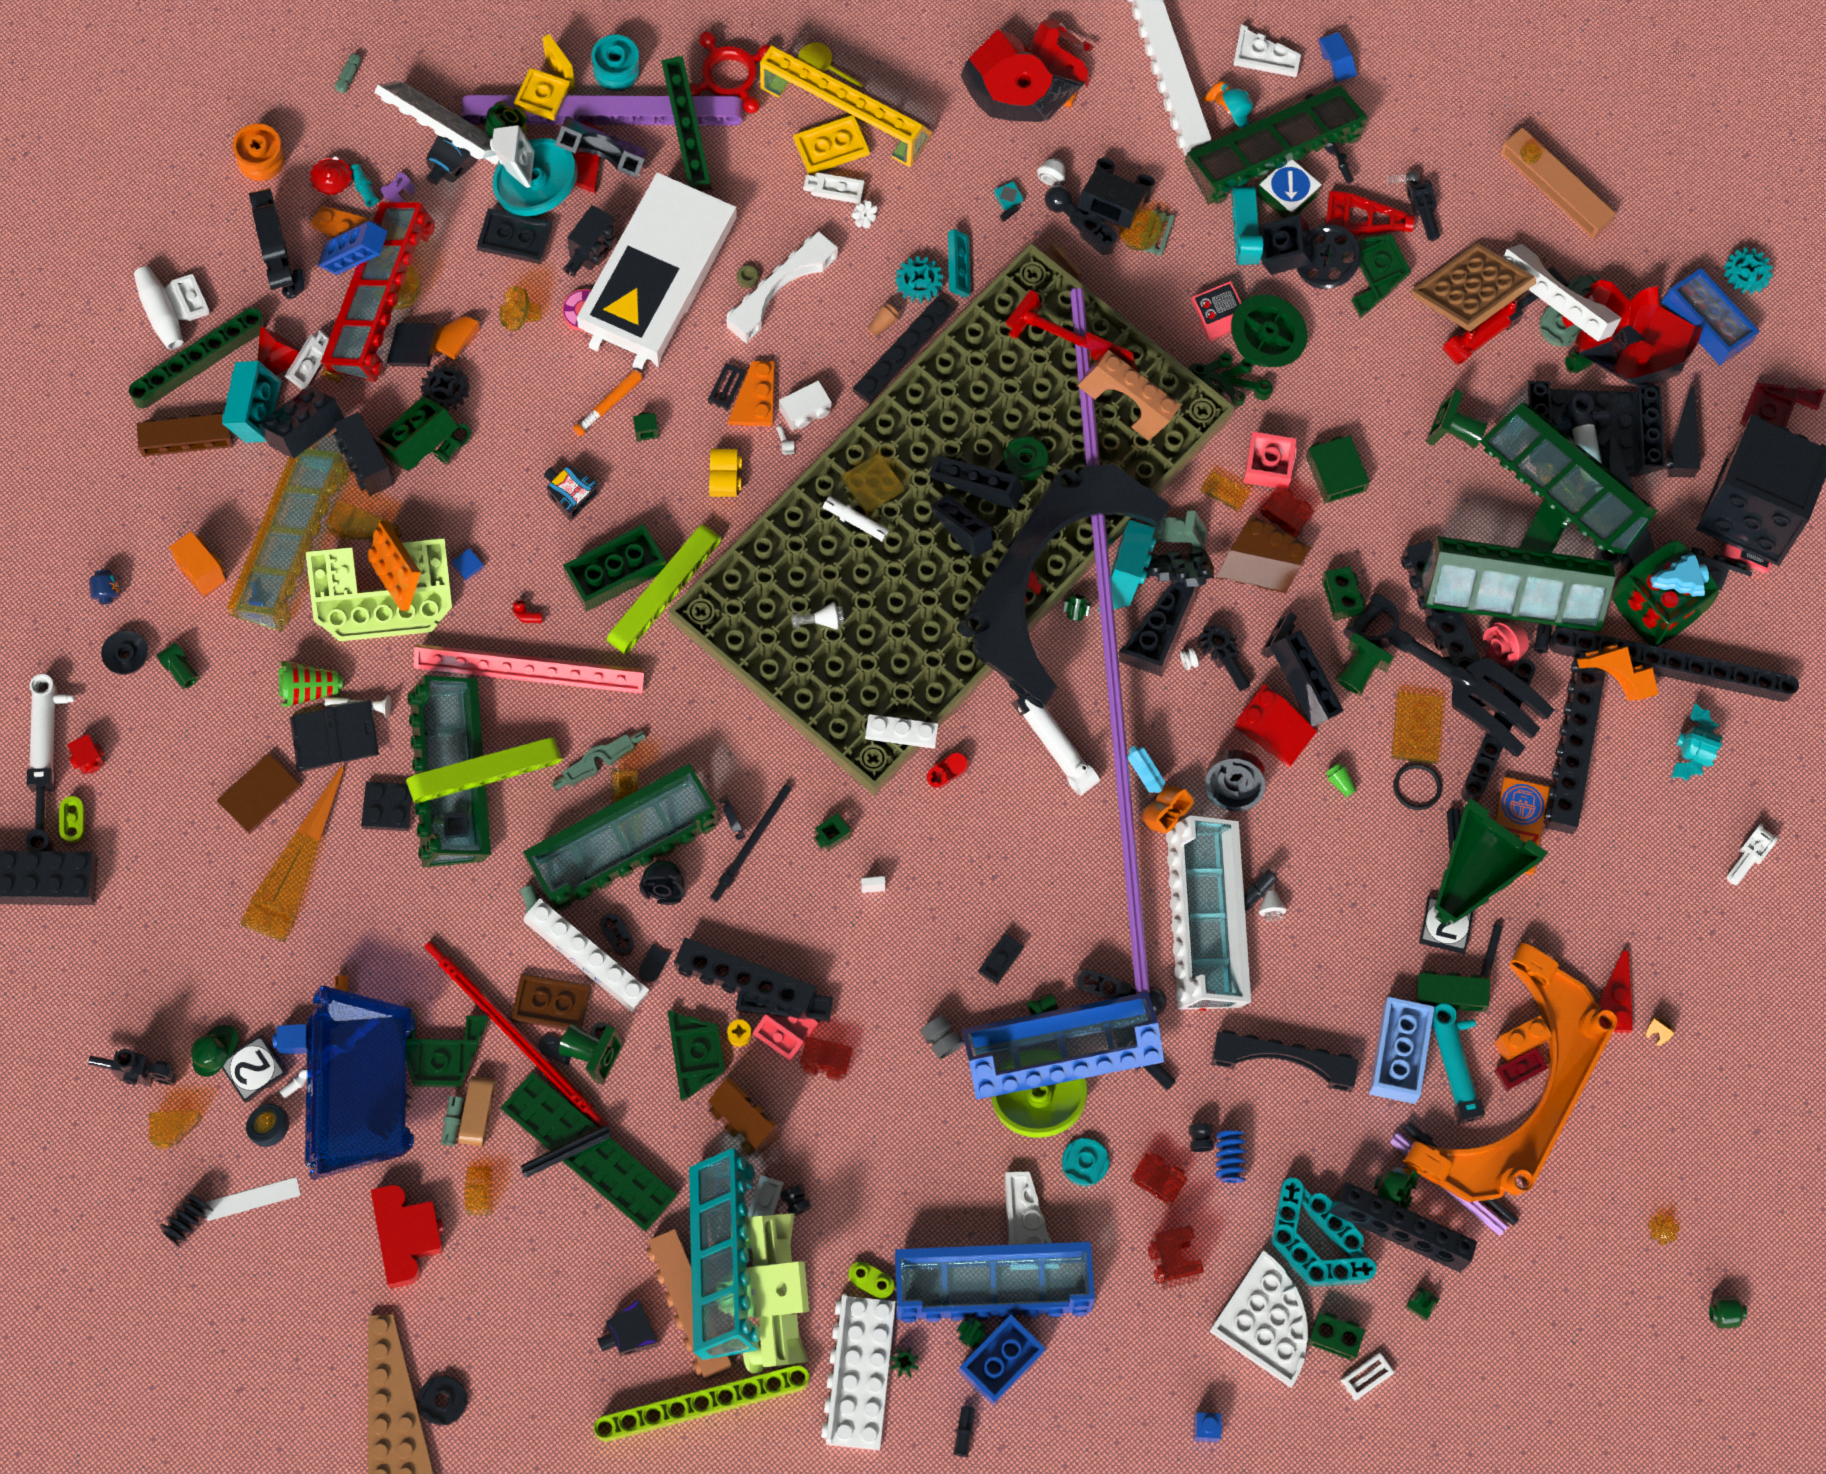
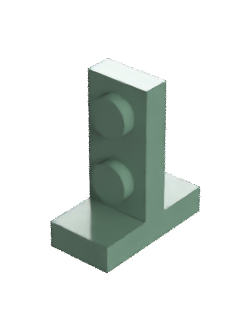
[1148,510,1208,549]

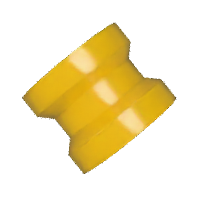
[727,1019,751,1047]

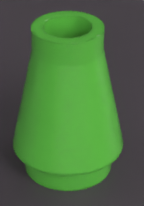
[1326,762,1357,798]

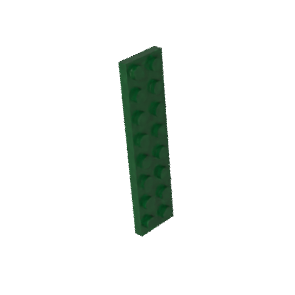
[500,1072,678,1233]

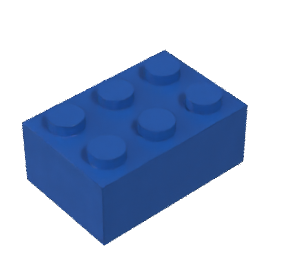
[958,1315,1046,1406]

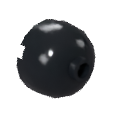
[639,861,688,905]

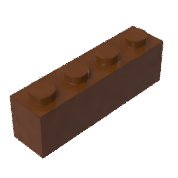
[137,412,233,457]

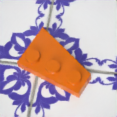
[728,361,774,426]

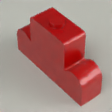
[370,1185,444,1289]

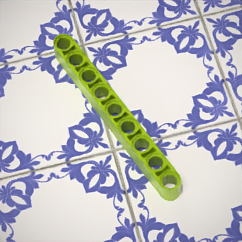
[594,1366,809,1442]

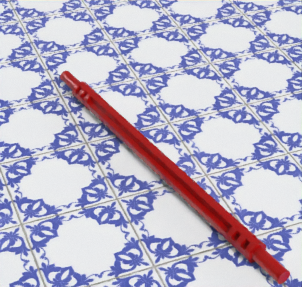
[424,941,609,1128]

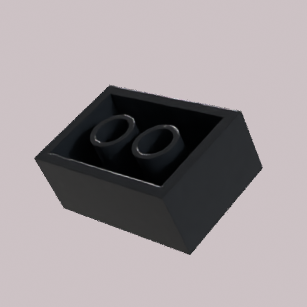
[258,386,344,459]
[333,412,393,497]

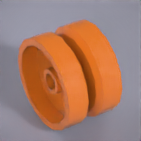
[232,123,285,181]

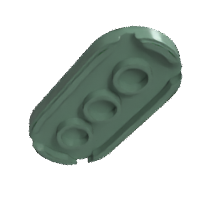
[1539,275,1602,347]

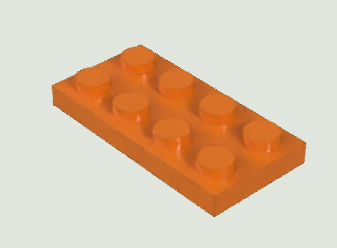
[367,521,421,611]

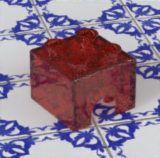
[1147,1225,1204,1289]

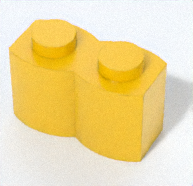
[709,449,742,497]

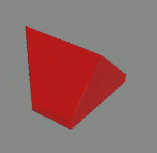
[257,327,300,376]

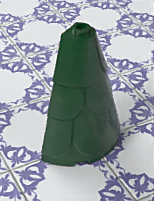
[1434,798,1548,925]

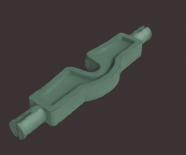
[551,730,646,791]

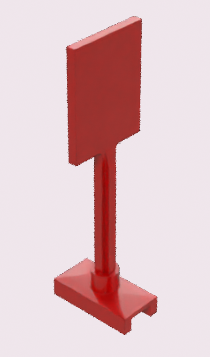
[1005,290,1138,372]

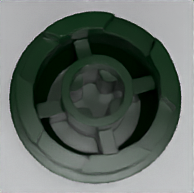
[485,101,528,139]

